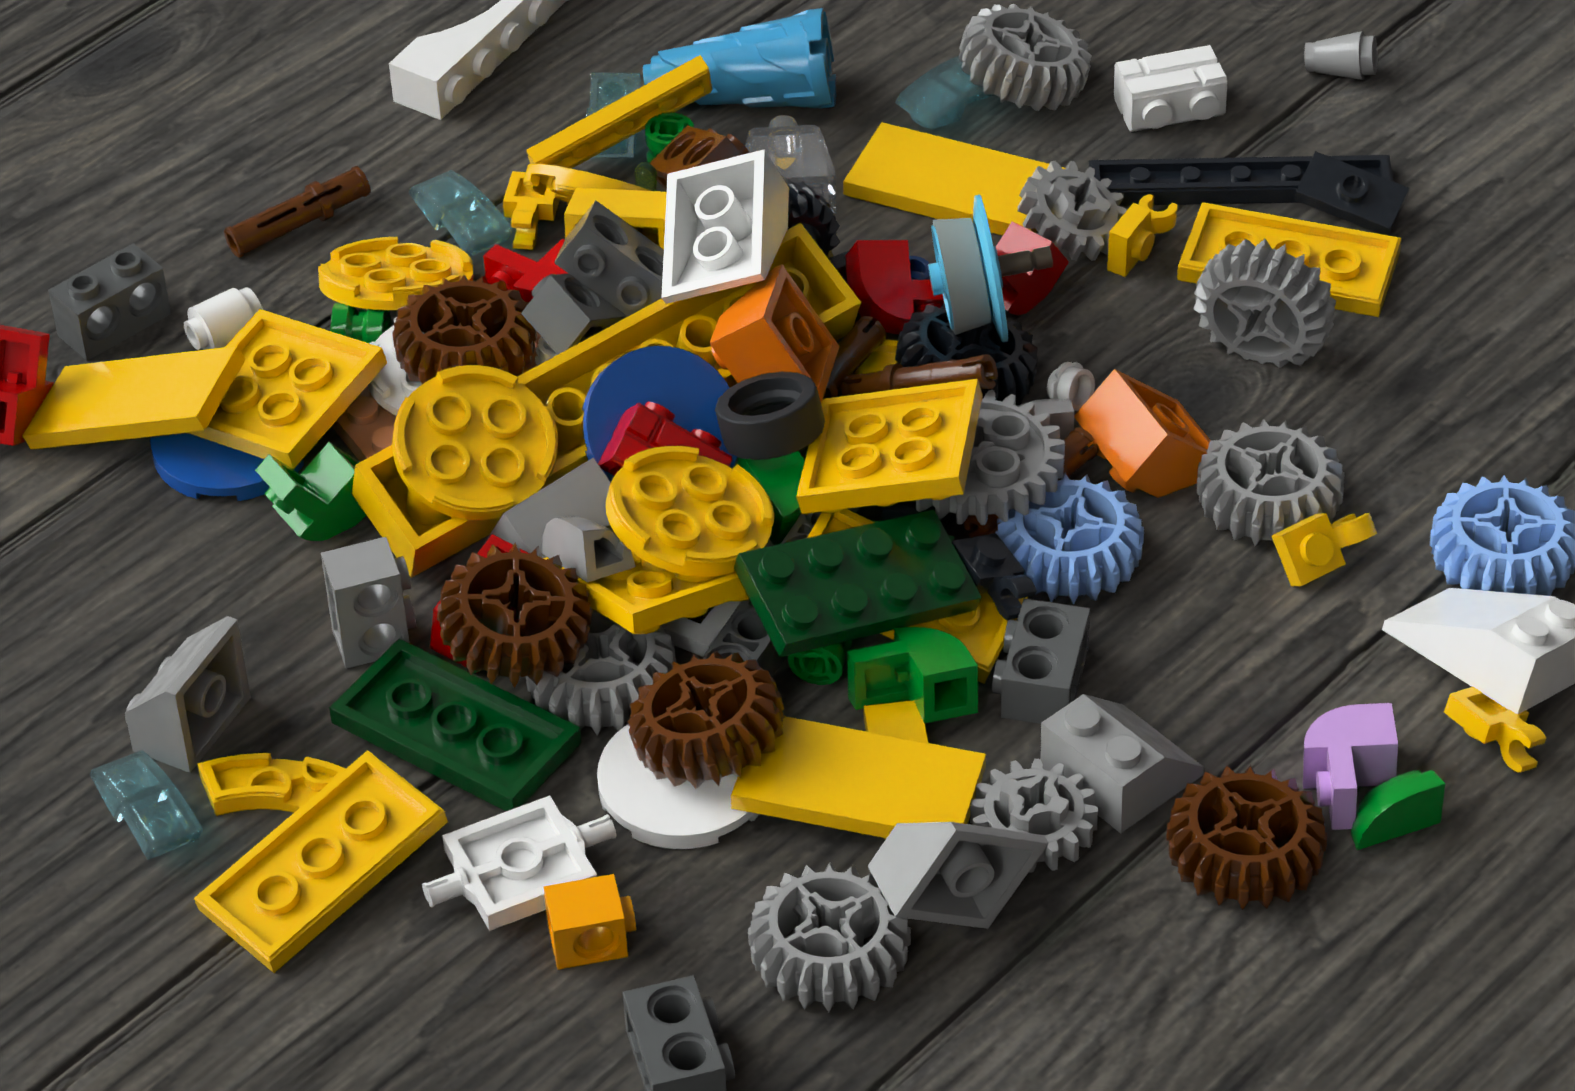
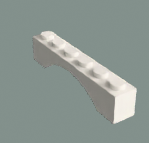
[389,0,568,120]

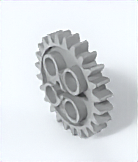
[916,390,1065,525]

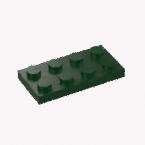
[734,510,982,657]
[329,638,582,811]

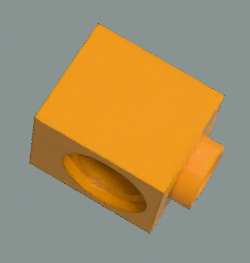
[543,874,636,970]

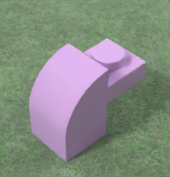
[1303,703,1398,830]

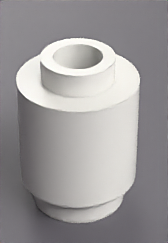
[184,287,263,350]

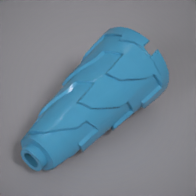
[643,8,836,109]

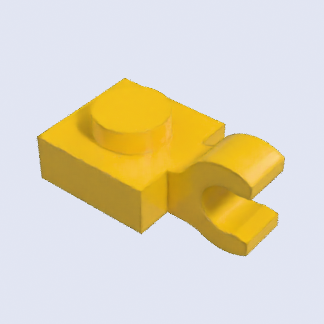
[503,171,560,250]
[1107,194,1177,277]
[1272,513,1377,586]
[1444,687,1546,773]

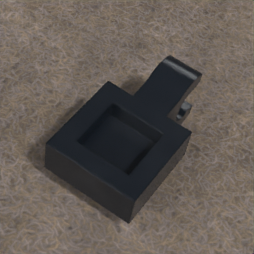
[952,533,1037,620]

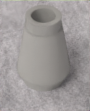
[1304,31,1378,80]

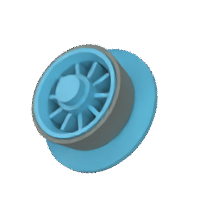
[928,194,1053,342]

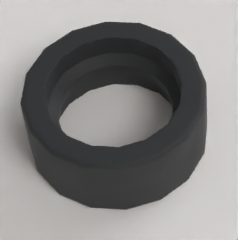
[715,372,825,460]

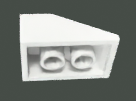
[662,149,789,304]
[1382,588,1575,715]

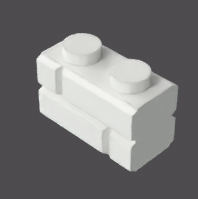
[1114,45,1227,132]

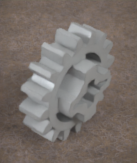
[1017,161,1128,261]
[970,759,1098,872]

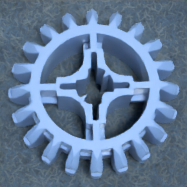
[995,473,1144,604]
[1430,475,1575,596]

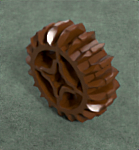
[392,275,537,384]
[437,542,592,688]
[628,650,785,789]
[1166,764,1327,910]

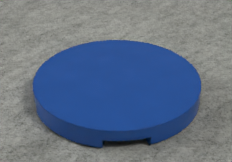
[582,346,737,482]
[150,433,304,501]

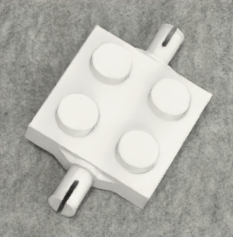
[422,795,616,931]

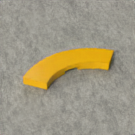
[197,753,346,816]

